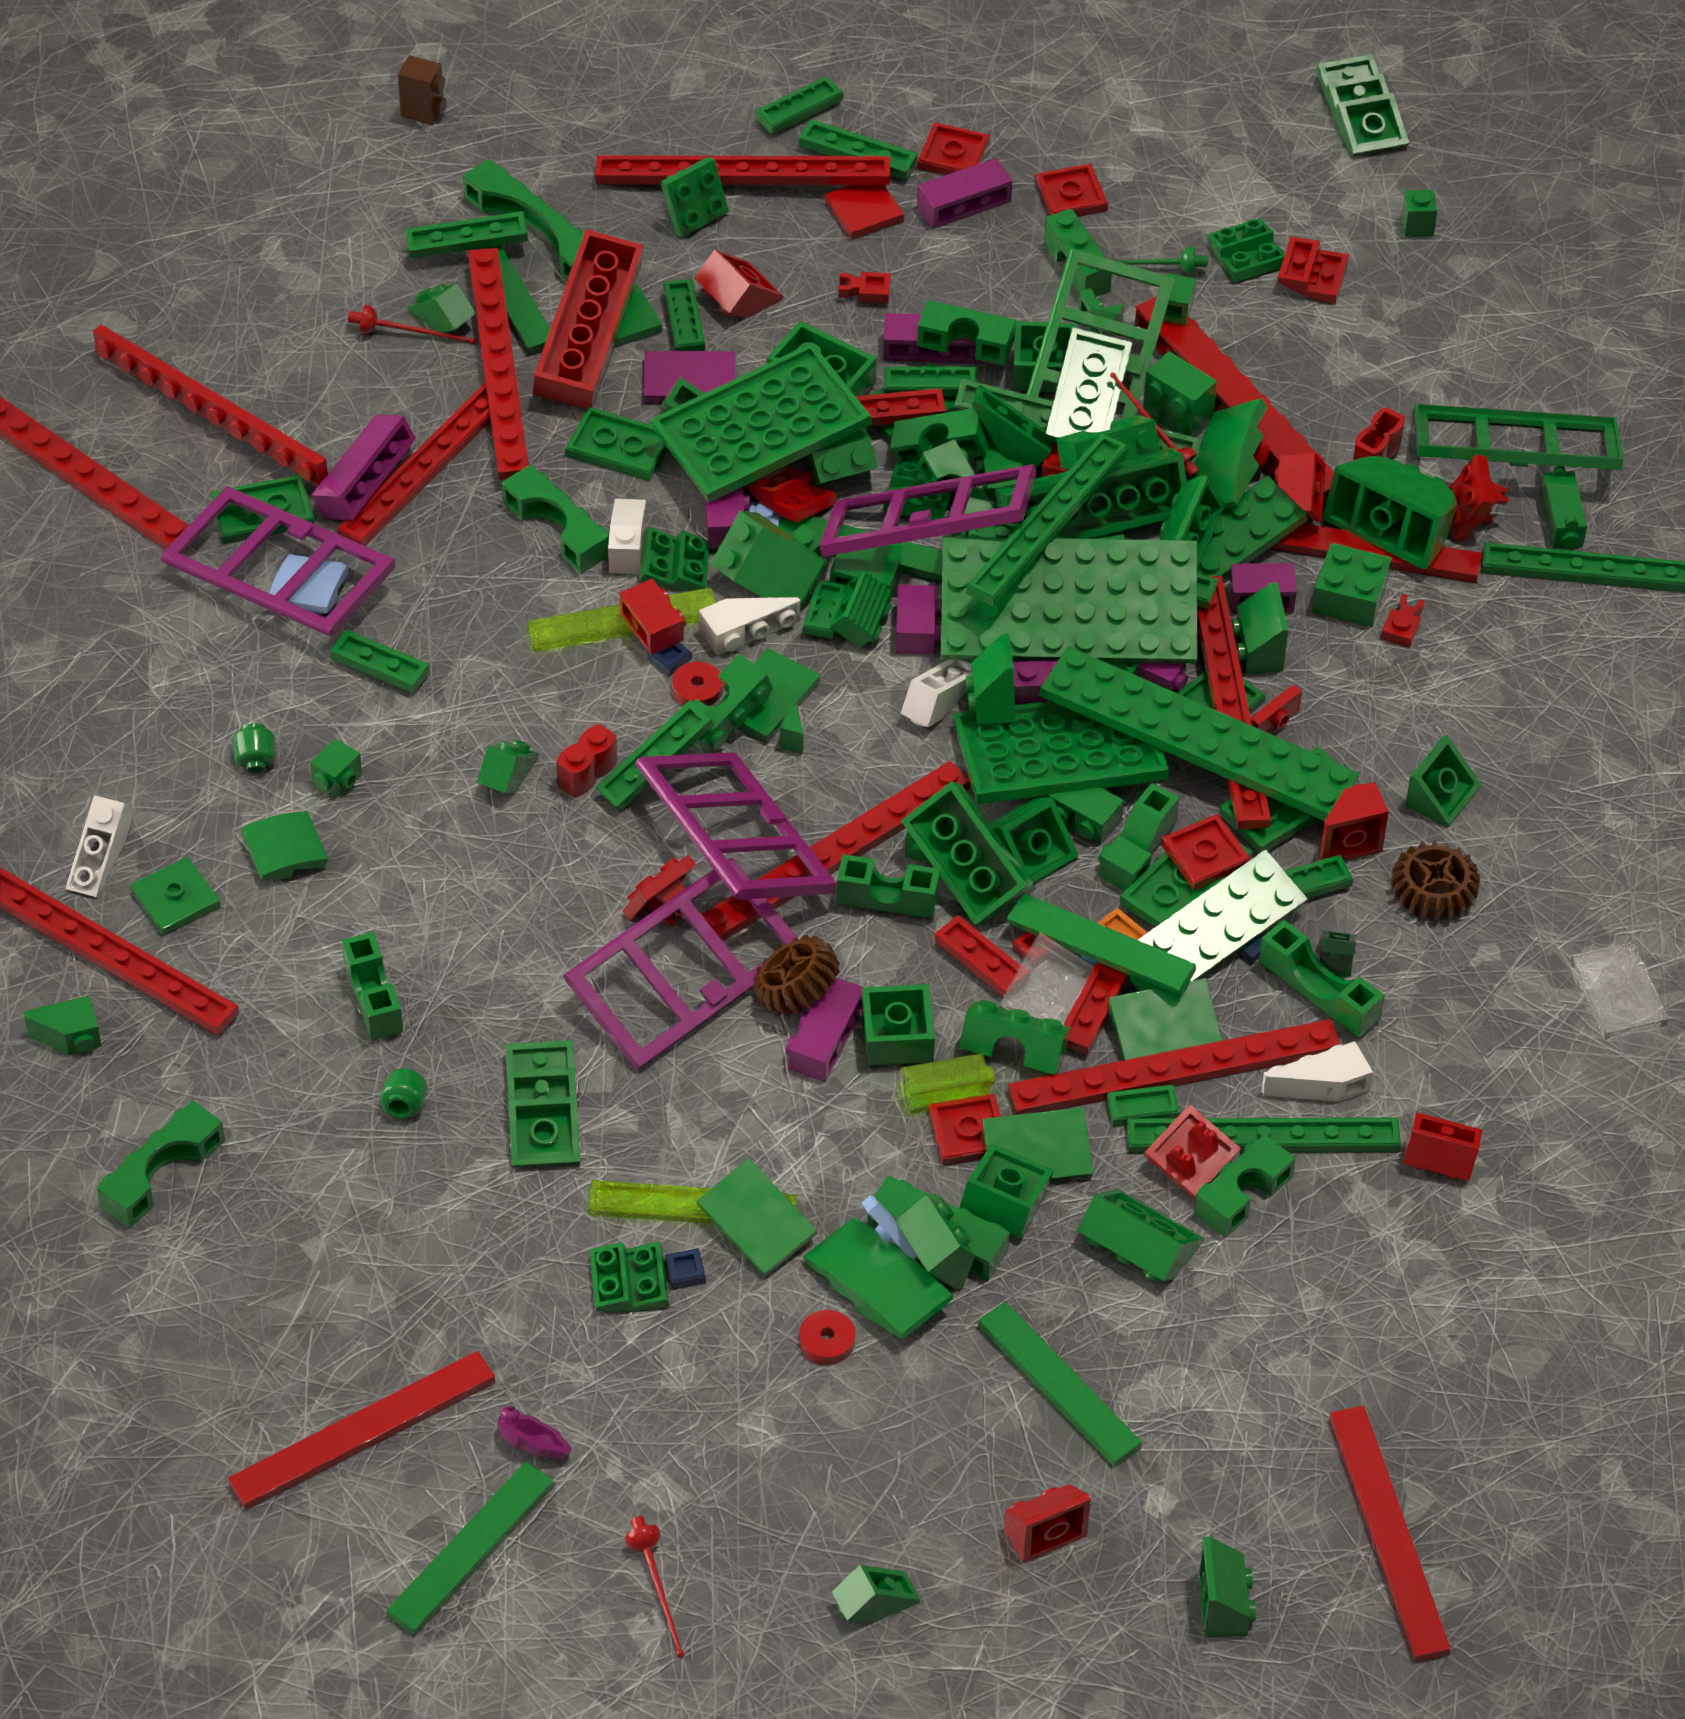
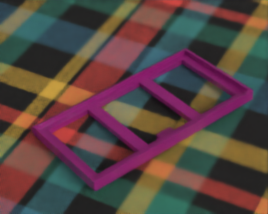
[819,464,1036,557]
[161,486,396,637]
[635,752,837,900]
[563,857,798,1071]

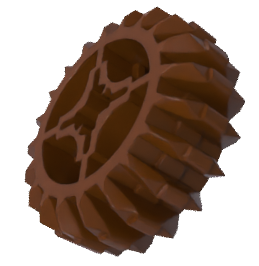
[1391,840,1480,923]
[753,935,840,1017]

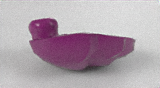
[497,1406,572,1459]

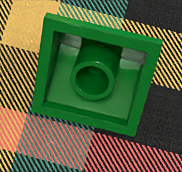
[1405,735,1482,826]

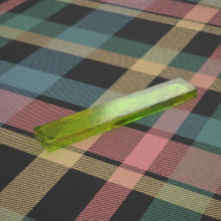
[527,588,716,652]
[588,1180,797,1224]

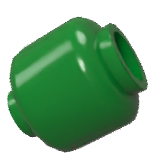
[232,723,276,774]
[380,1069,428,1119]

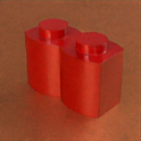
[1353,407,1405,460]
[556,724,617,798]

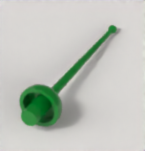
[1114,246,1208,276]

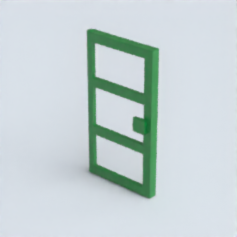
[1026,249,1175,419]
[1413,404,1624,470]

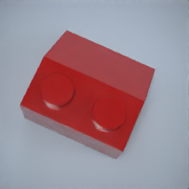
[694,249,784,319]
[1319,782,1389,861]
[1004,1484,1091,1563]

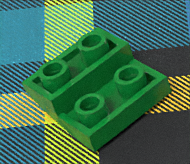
[1207,218,1285,282]
[883,462,953,520]
[639,526,709,591]
[241,811,328,880]
[589,1241,670,1312]

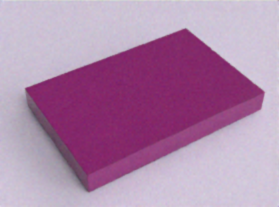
[644,351,736,403]

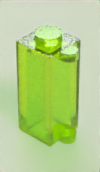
[901,1053,995,1114]

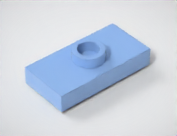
[862,1195,918,1259]

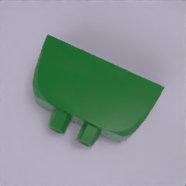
[1323,456,1457,570]

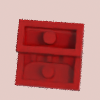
[1278,236,1349,304]
[748,466,835,522]

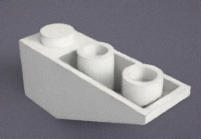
[699,597,800,656]
[65,795,135,898]
[1261,1041,1373,1102]

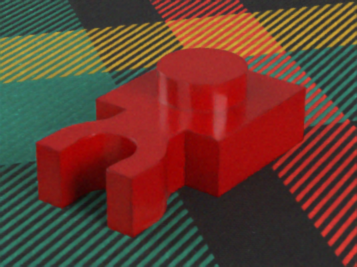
[838,272,891,303]
[1381,594,1425,648]

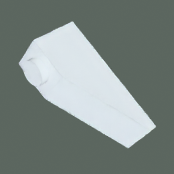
[608,499,646,574]
[901,660,971,727]

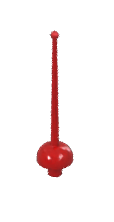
[348,304,476,344]
[1110,372,1199,478]
[625,1516,684,1657]

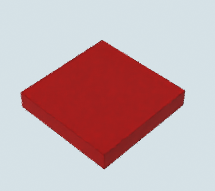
[917,122,990,175]
[1035,163,1108,217]
[825,185,904,239]
[1161,814,1251,890]
[928,1093,1001,1166]

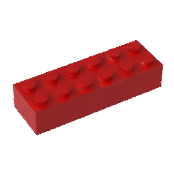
[533,229,644,410]

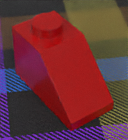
[1275,453,1326,522]

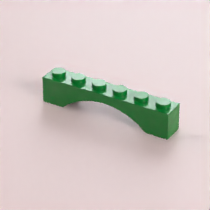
[462,158,584,280]

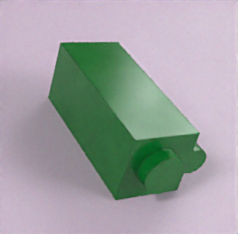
[1540,466,1587,549]

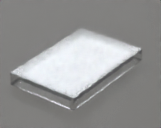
[998,932,1094,1025]
[1570,941,1669,1040]

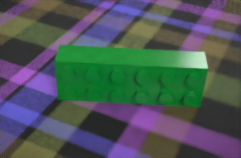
[995,447,1187,539]

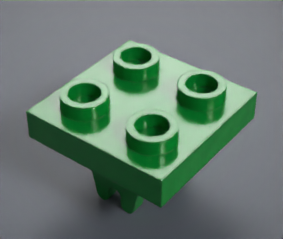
[660,157,729,237]

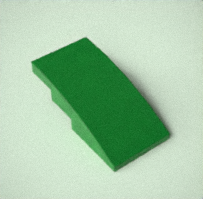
[1316,54,1409,156]
[1191,398,1268,510]
[505,1040,580,1167]
[803,1217,953,1339]

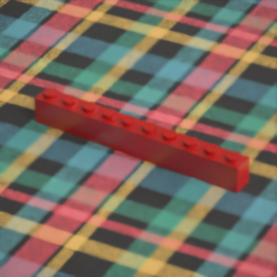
[1135,296,1334,512]

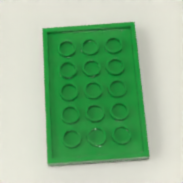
[650,342,872,503]
[953,701,1169,804]

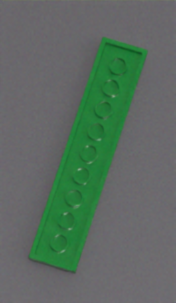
[1039,646,1360,821]

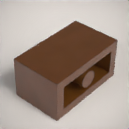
[398,55,447,125]

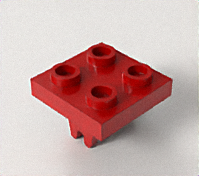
[1448,454,1509,542]
[622,855,696,926]
[1144,1104,1241,1200]

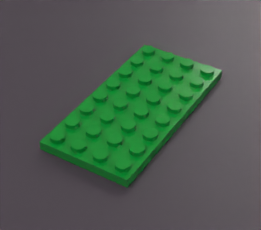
[941,536,1197,664]

